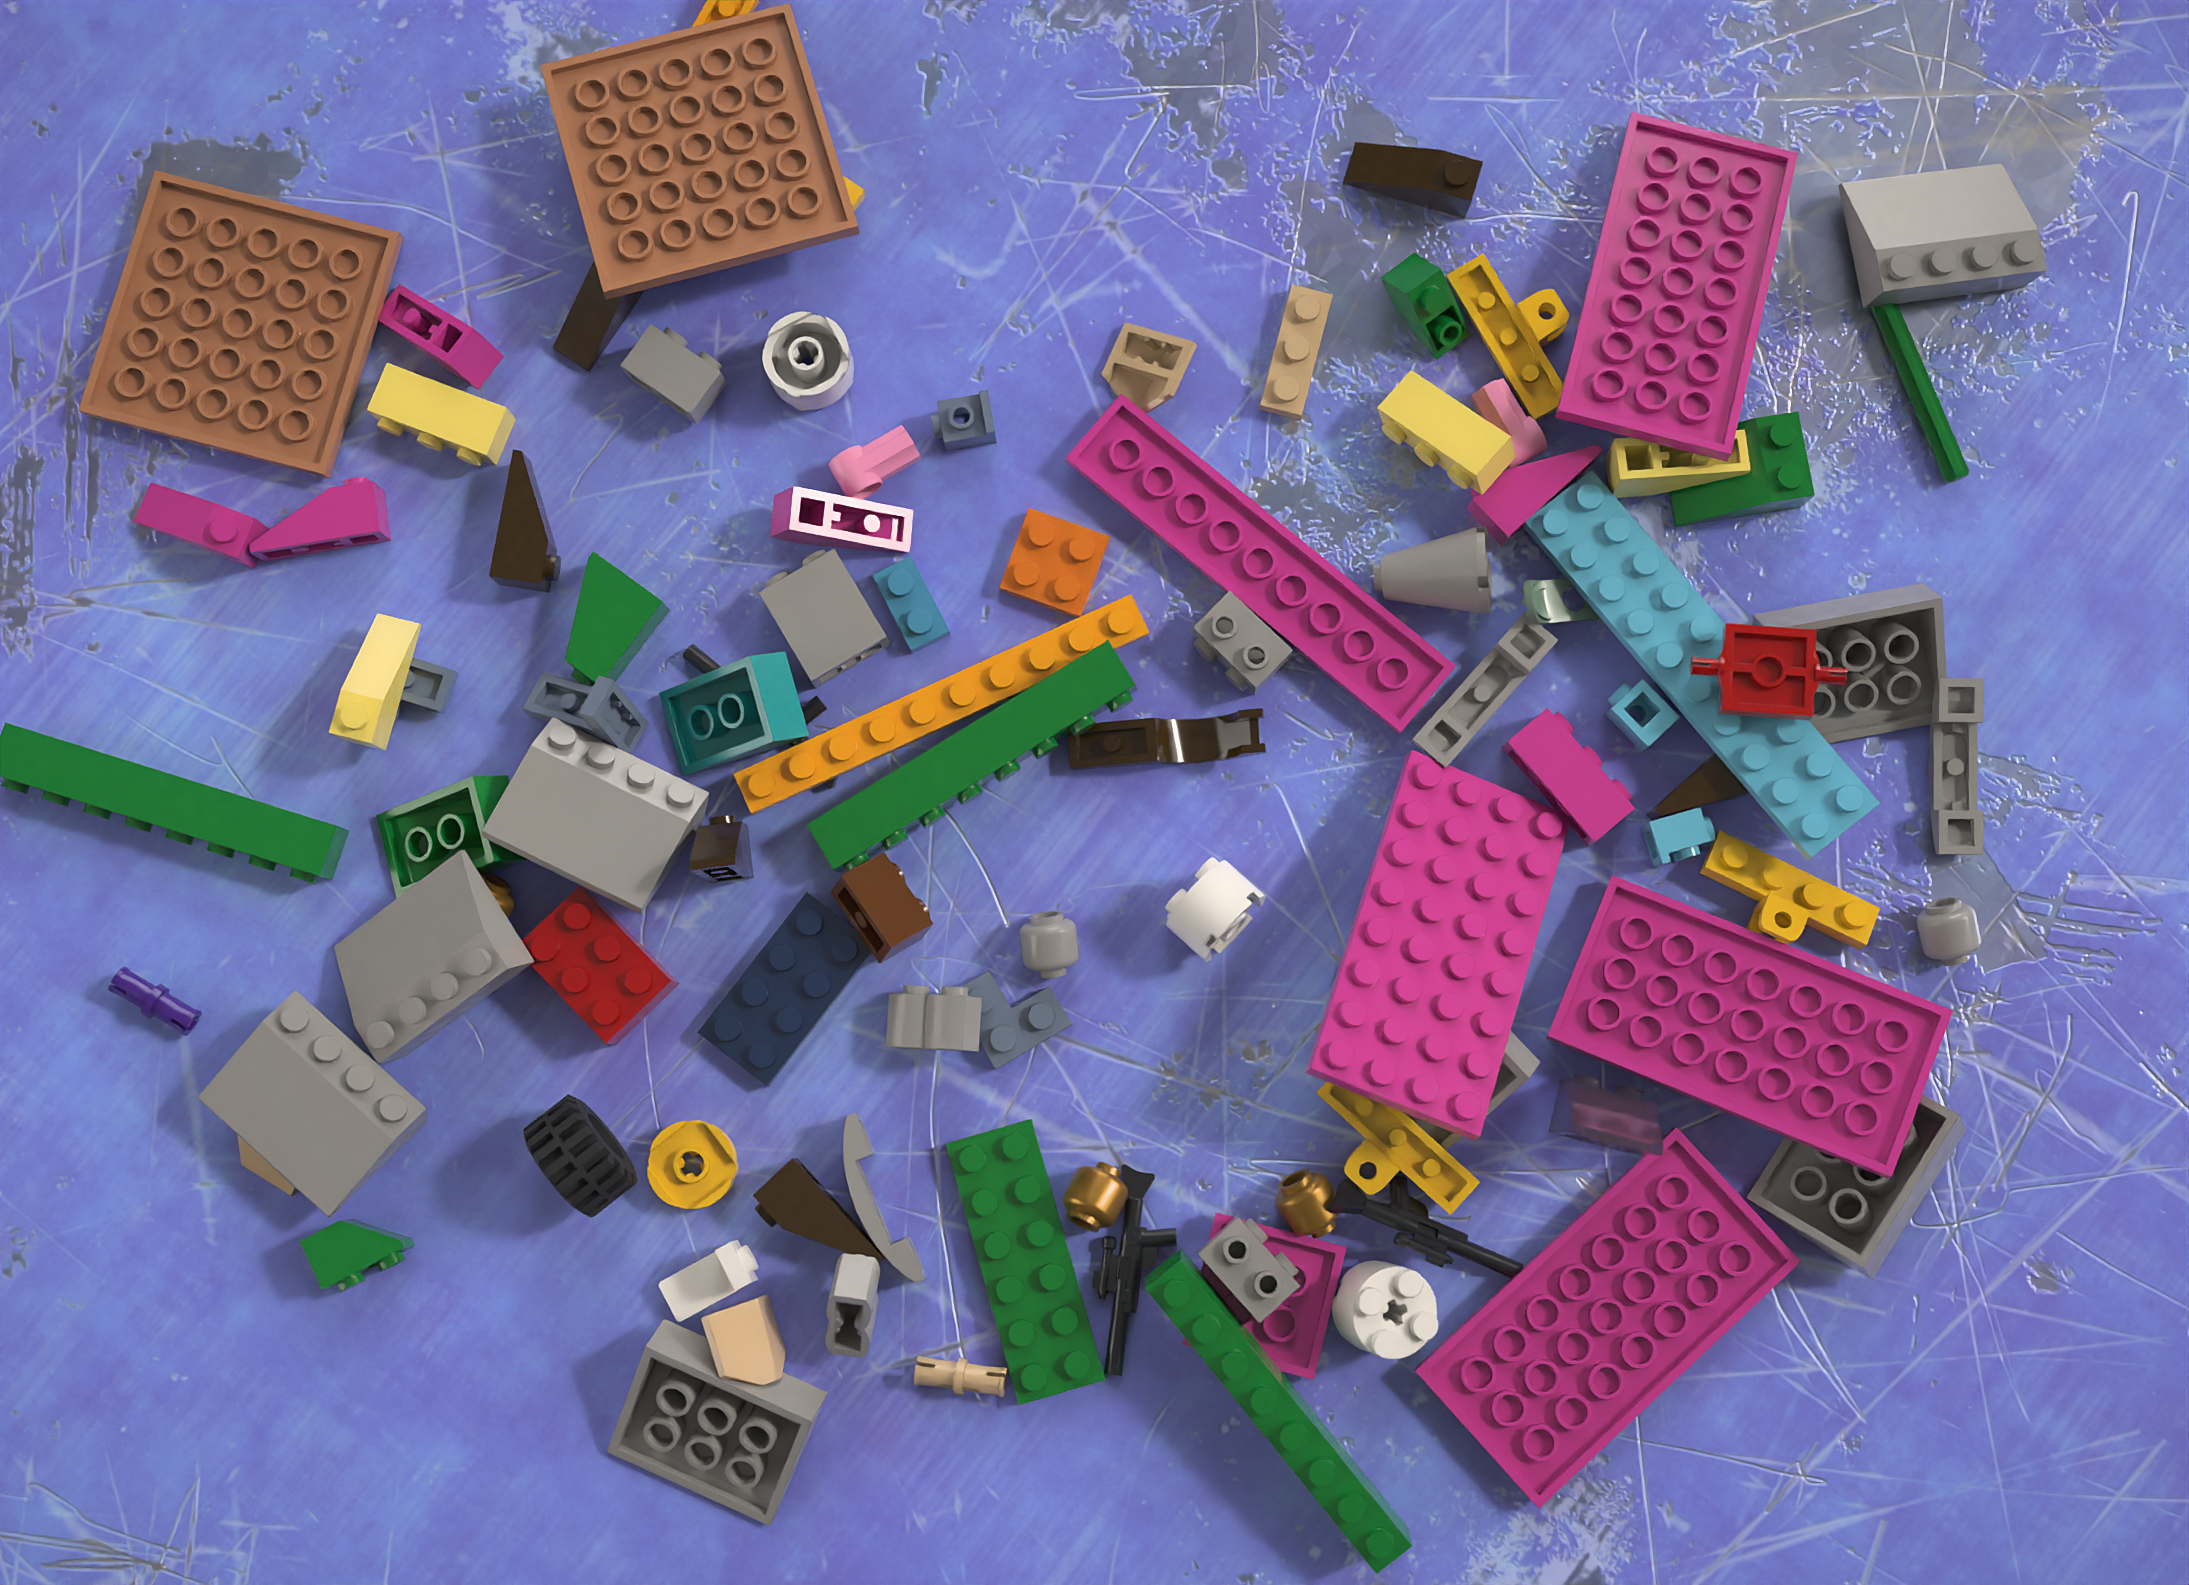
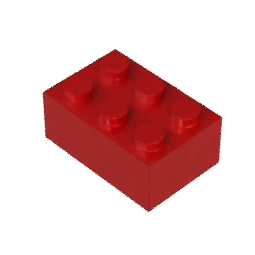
[522,886,679,1045]

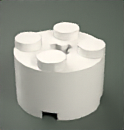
[762,311,854,411]
[1165,857,1266,962]
[1332,1260,1438,1359]

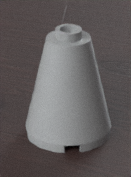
[1373,526,1492,614]

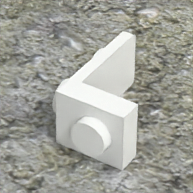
[659,1240,758,1322]

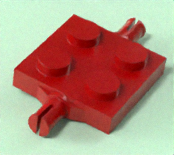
[1690,623,1847,721]

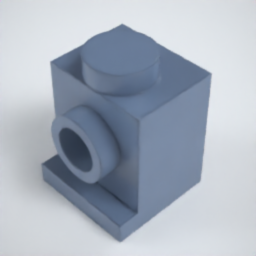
[930,390,997,451]

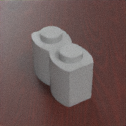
[886,985,982,1052]
[825,1253,880,1358]

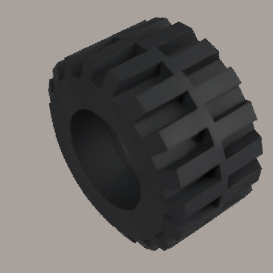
[523,1095,637,1217]

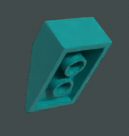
[659,651,809,776]

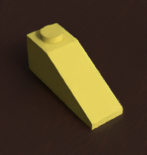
[1605,430,1751,498]
[329,613,422,751]

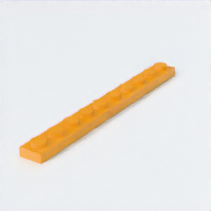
[733,594,1149,815]

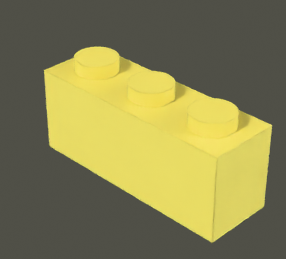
[367,363,516,466]
[1377,370,1516,495]

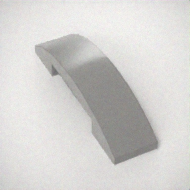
[1411,612,1558,768]
[1928,678,1983,855]
[843,1113,927,1283]

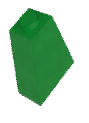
[564,551,670,687]

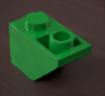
[1380,253,1471,360]
[299,1219,415,1293]

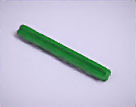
[1870,303,1969,483]

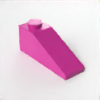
[378,284,504,390]
[1467,445,1603,546]
[249,477,391,562]
[133,483,270,569]
[770,486,913,553]

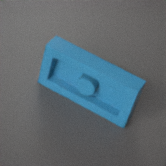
[872,556,951,654]

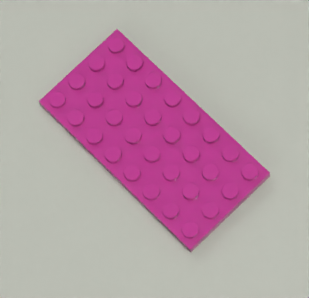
[1555,112,1798,461]
[1306,750,1571,1141]
[1546,875,1953,1179]
[1413,1127,1801,1508]

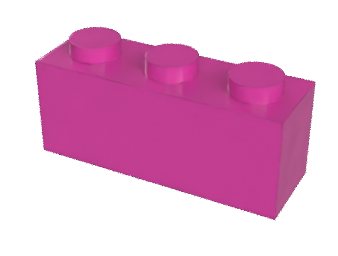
[1501,708,1635,847]

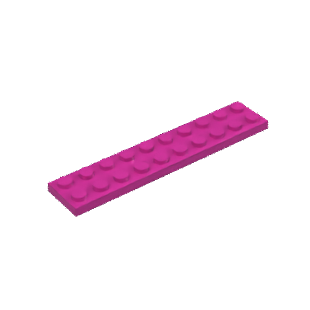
[1066,394,1456,734]

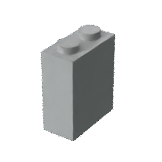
[759,549,890,688]

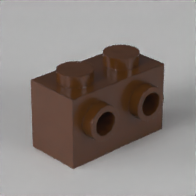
[831,852,934,964]

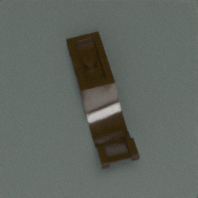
[1068,708,1267,770]

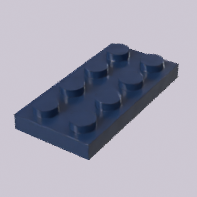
[697,892,872,1087]

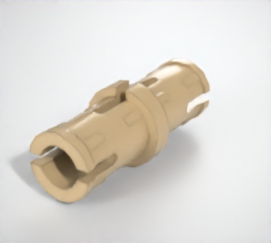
[914,1356,1008,1397]

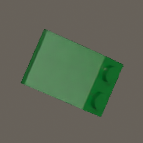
[1668,411,1815,528]
[376,775,529,898]

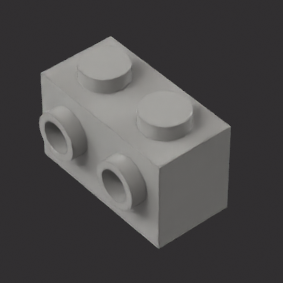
[620,324,727,425]
[1192,590,1293,695]
[1196,1216,1300,1323]

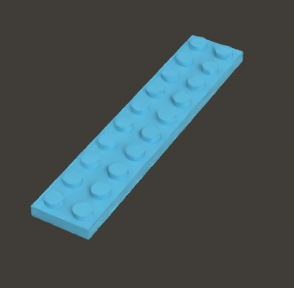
[1523,470,1880,861]

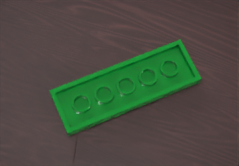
[946,1119,1105,1405]

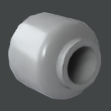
[1916,897,1982,966]
[1019,911,1080,978]

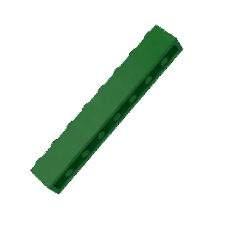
[807,640,1138,873]
[0,722,349,884]
[1145,1248,1412,1574]

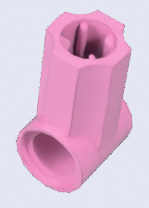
[1470,378,1548,470]
[828,425,921,500]

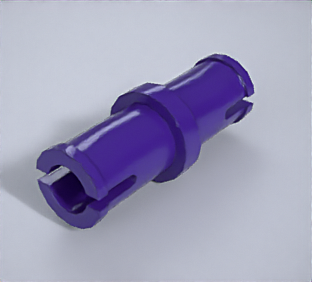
[108,967,202,1036]

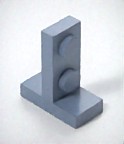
[522,672,648,754]

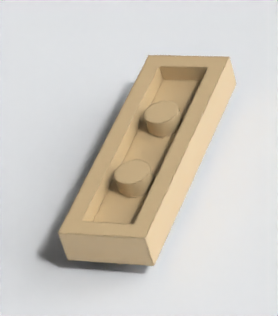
[1259,284,1333,420]

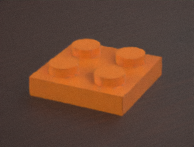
[999,508,1110,618]

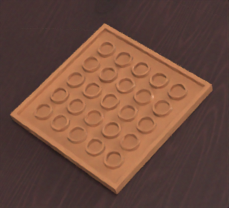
[540,3,859,300]
[78,170,404,479]

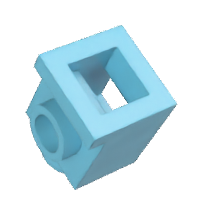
[1605,679,1679,753]
[1641,807,1715,868]

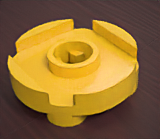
[647,1120,739,1209]

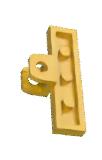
[1446,253,1569,422]
[1699,831,1880,951]
[1316,1081,1480,1215]

